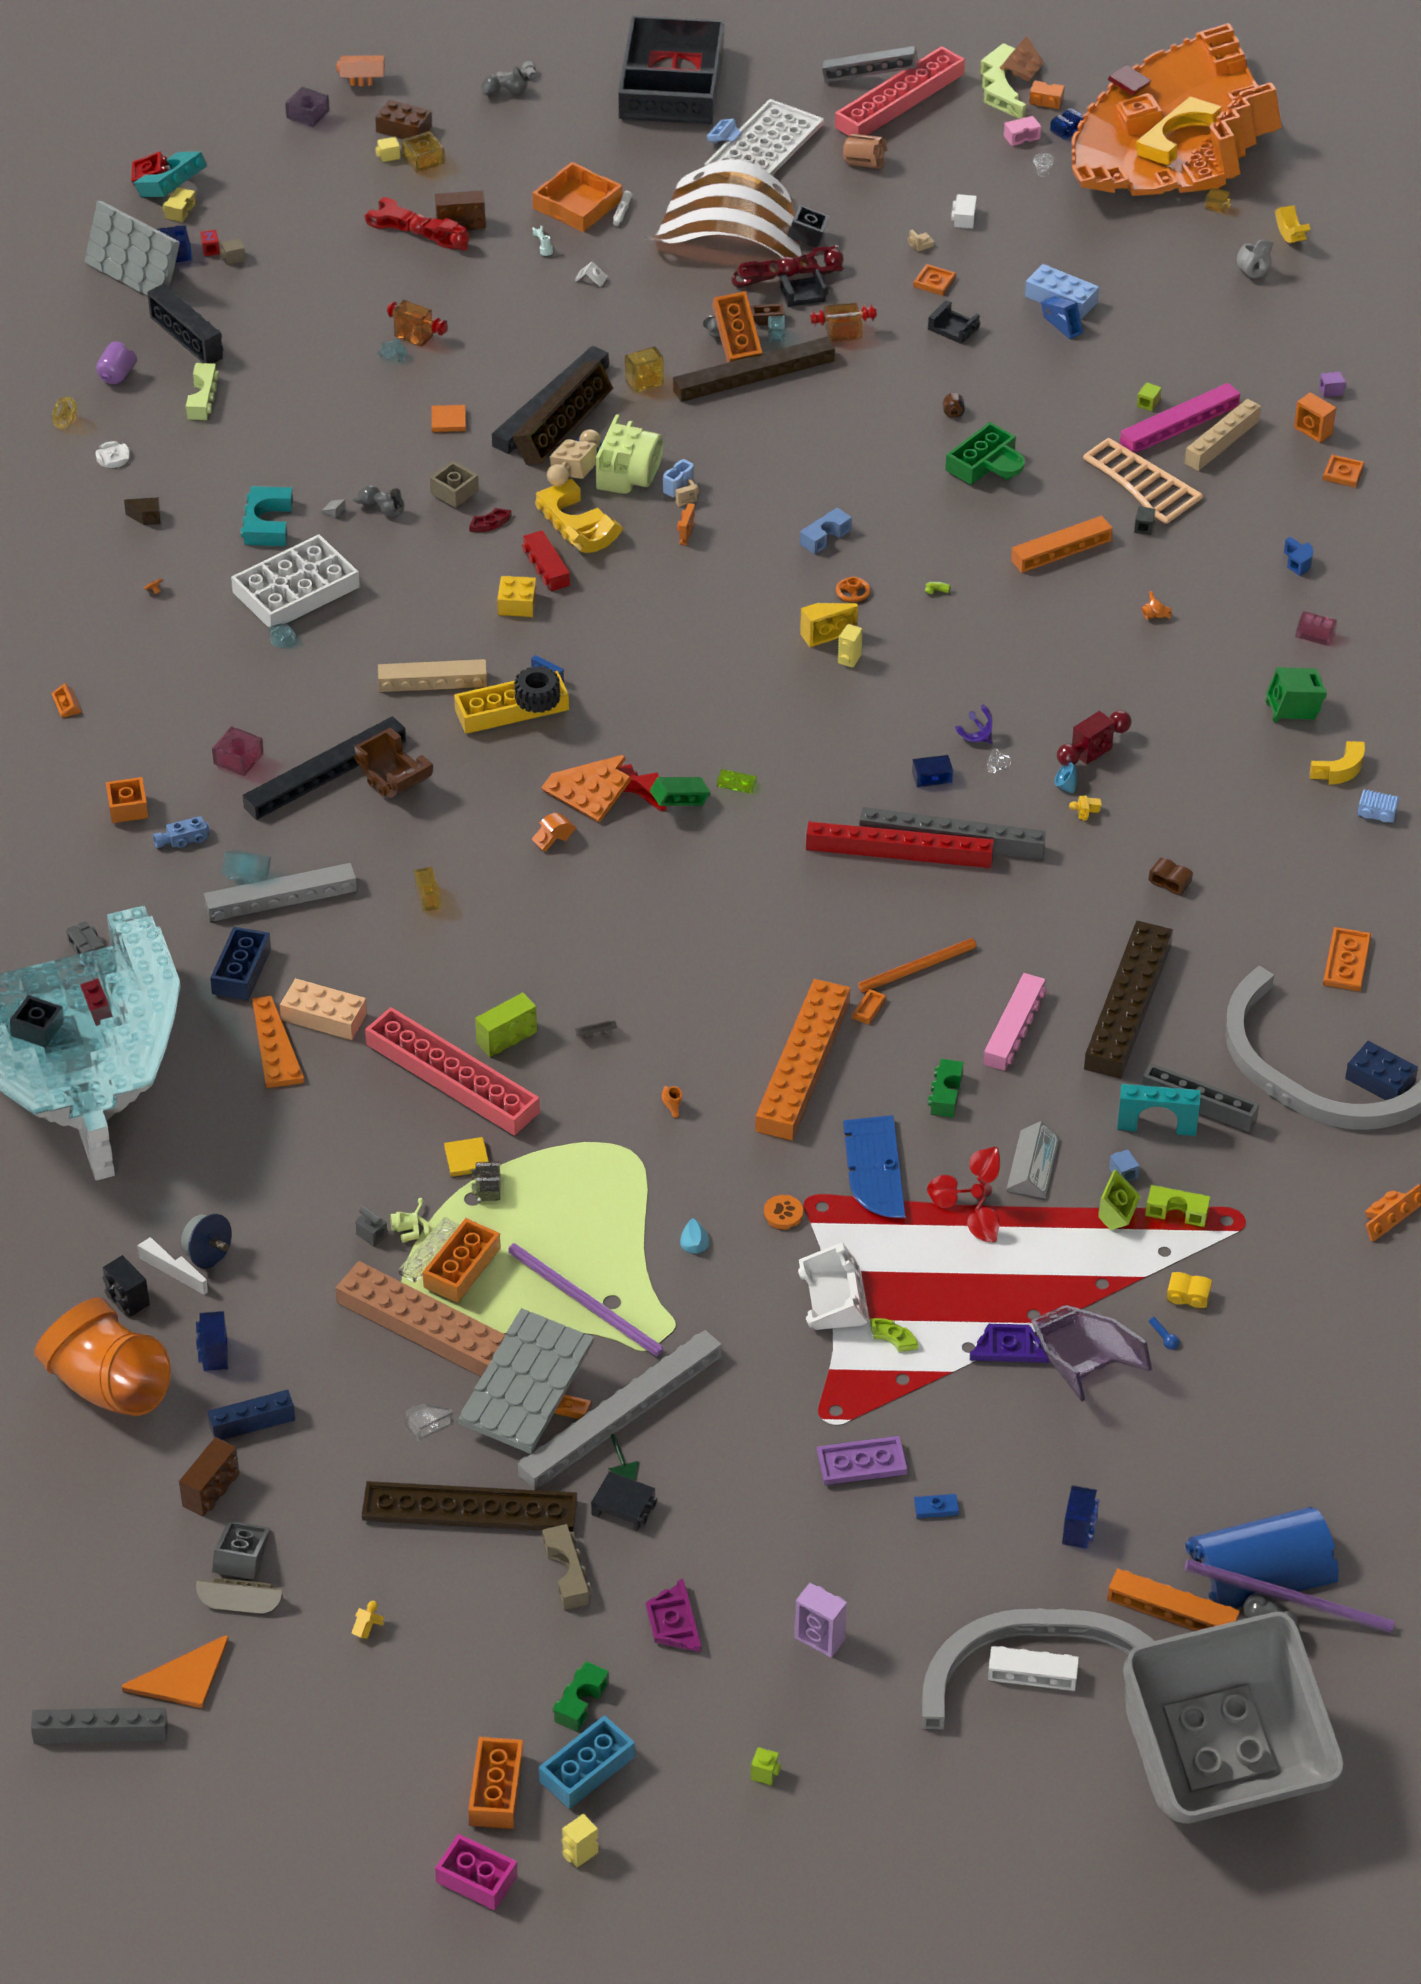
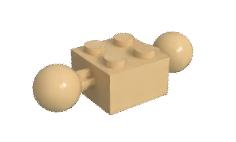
[547,429,601,486]

